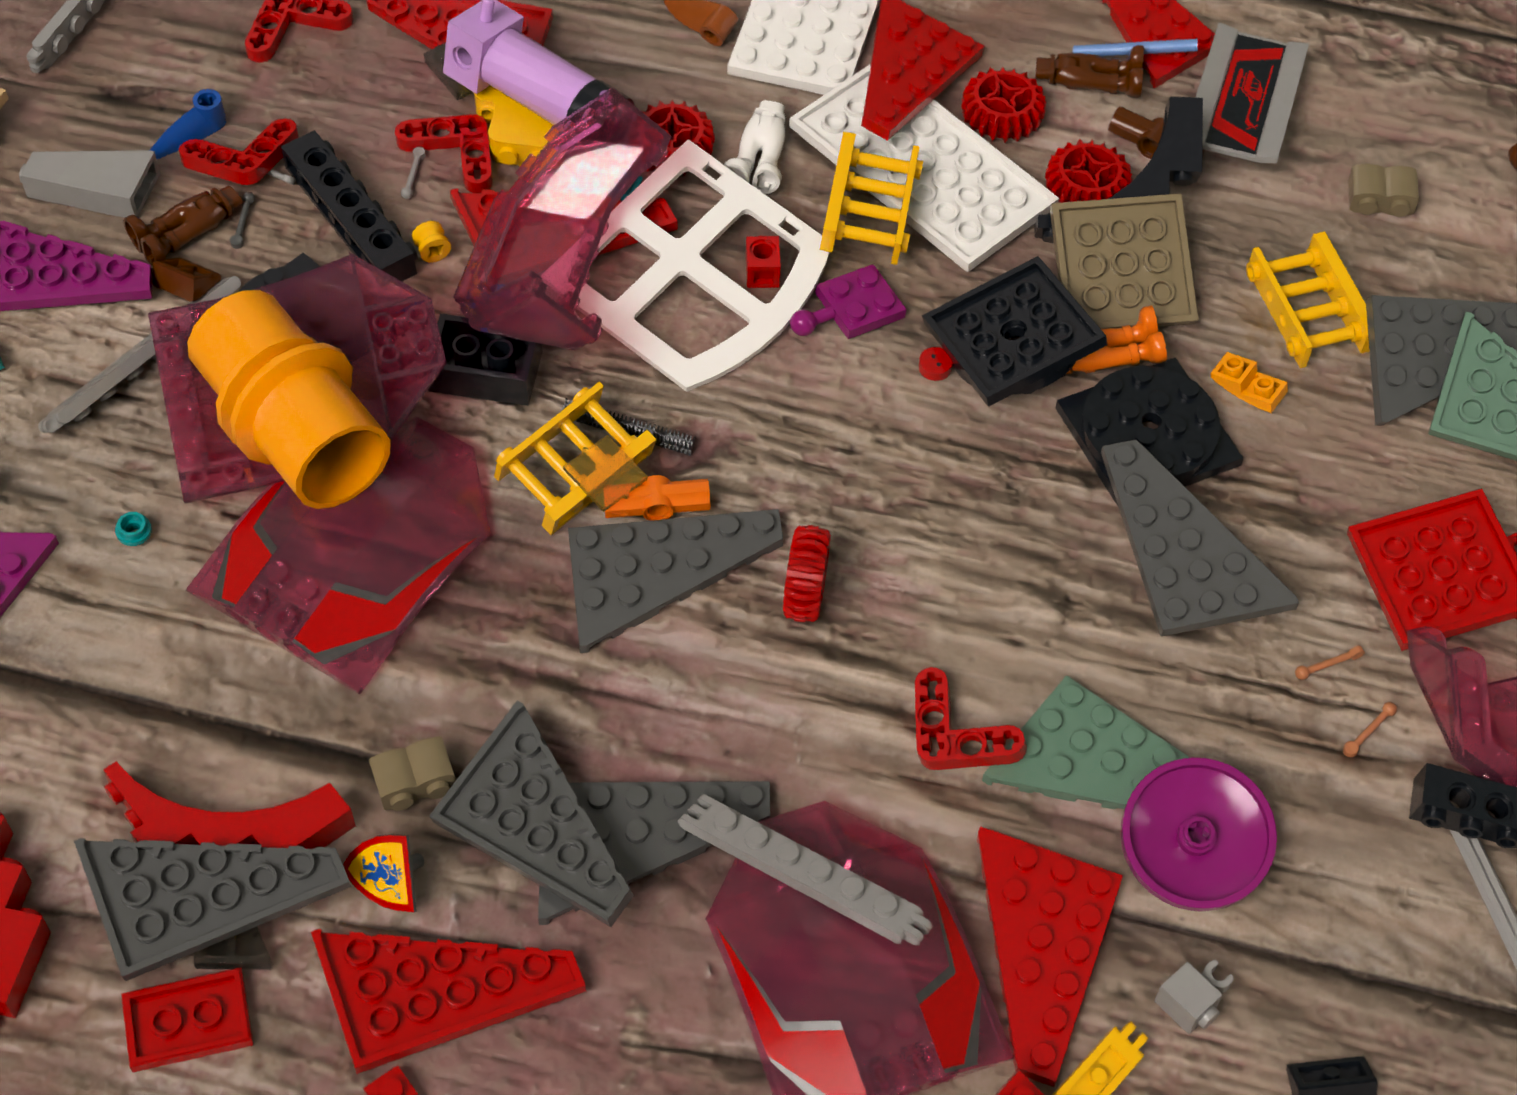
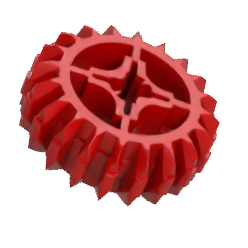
[961,66,1046,143]
[629,99,715,176]
[1045,139,1132,203]
[783,525,831,623]

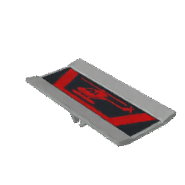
[1196,22,1309,163]

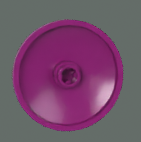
[1120,758,1277,911]

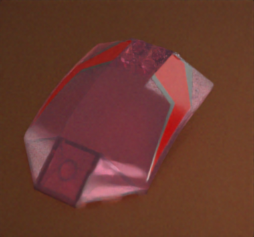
[186,417,492,694]
[705,801,1014,1095]

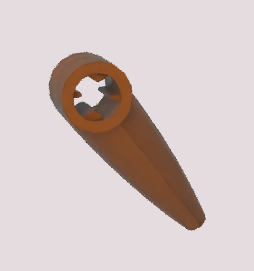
[663,0,738,46]

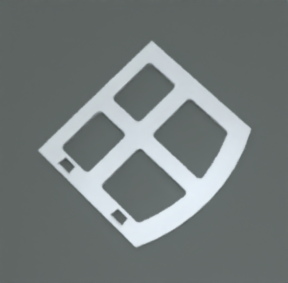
[541,139,830,392]

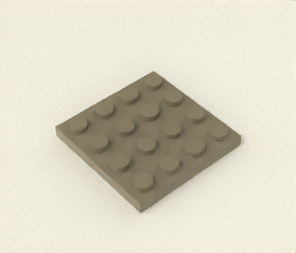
[1050,193,1199,329]

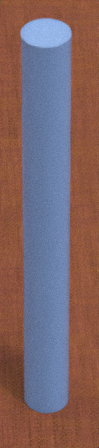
[1073,39,1198,57]

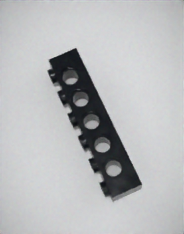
[281,130,418,291]
[1409,763,1517,849]

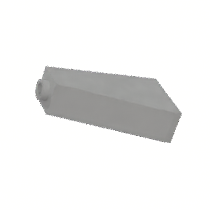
[19,150,160,218]

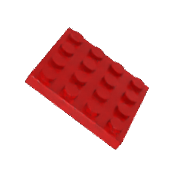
[1347,488,1517,651]

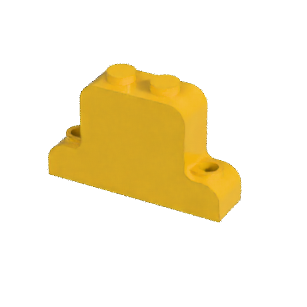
[474,85,571,170]

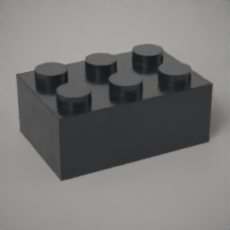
[425,313,543,406]

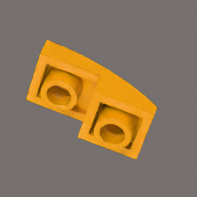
[1210,352,1288,413]

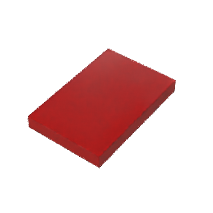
[121,967,254,1073]

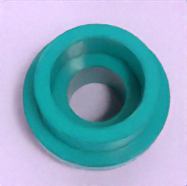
[115,512,152,546]

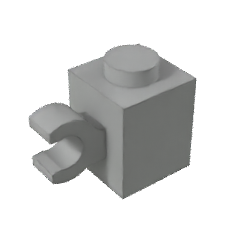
[1154,960,1234,1035]

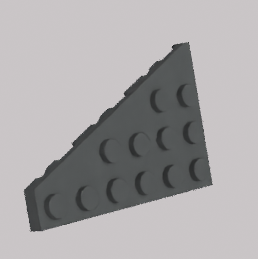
[1366,295,1517,426]
[1101,440,1299,637]
[568,509,783,653]
[429,700,634,927]
[538,781,770,925]
[74,838,352,981]

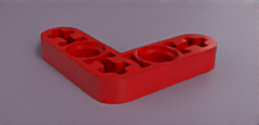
[245,0,353,63]
[395,114,493,194]
[179,118,299,185]
[915,667,1027,770]

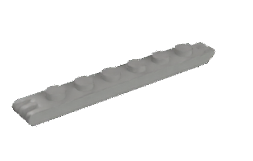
[26,0,106,73]
[38,276,241,433]
[678,794,933,945]

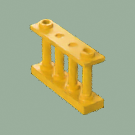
[820,132,923,265]
[1246,231,1370,368]
[494,381,656,535]

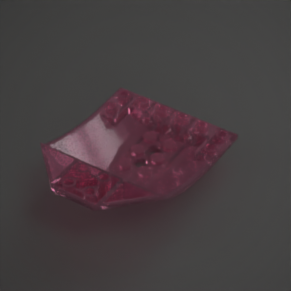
[148,252,447,504]

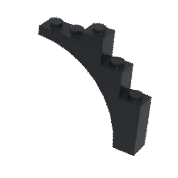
[1034,96,1203,243]

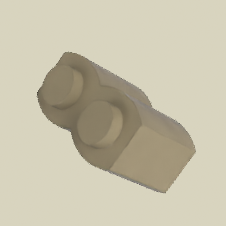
[1348,164,1419,217]
[369,736,456,811]

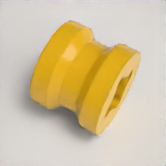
[412,221,451,263]

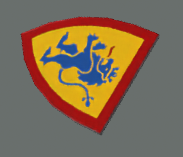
[343,834,424,912]

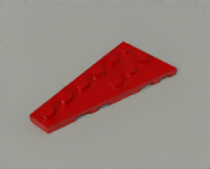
[1101,0,1215,89]

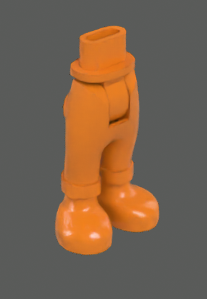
[1066,305,1167,374]

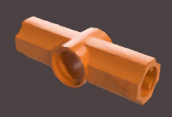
[603,475,711,521]

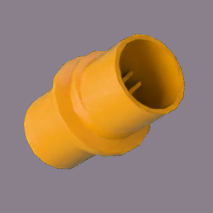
[187,290,390,509]

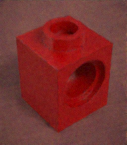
[746,236,781,288]

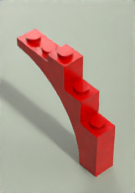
[103,761,356,849]
[0,813,51,1019]

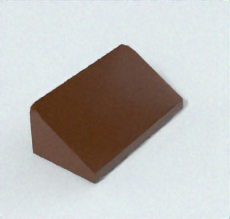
[152,257,221,302]

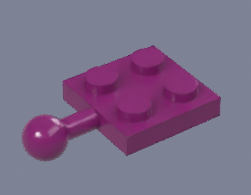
[790,264,907,339]

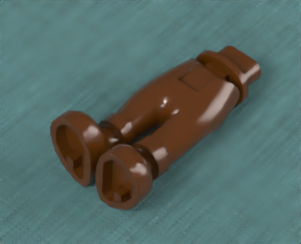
[1035,45,1144,98]
[123,185,243,265]

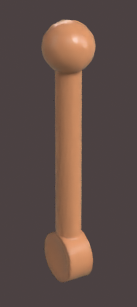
[1295,646,1365,680]
[1343,702,1397,758]

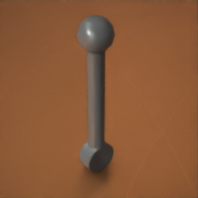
[230,192,255,249]

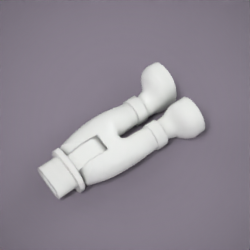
[724,100,786,195]

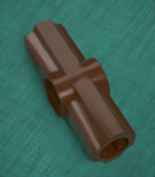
[1108,106,1205,159]

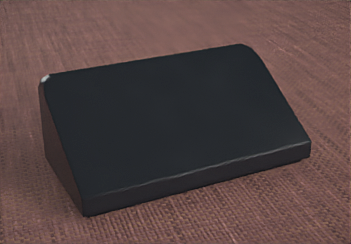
[1286,1056,1378,1095]

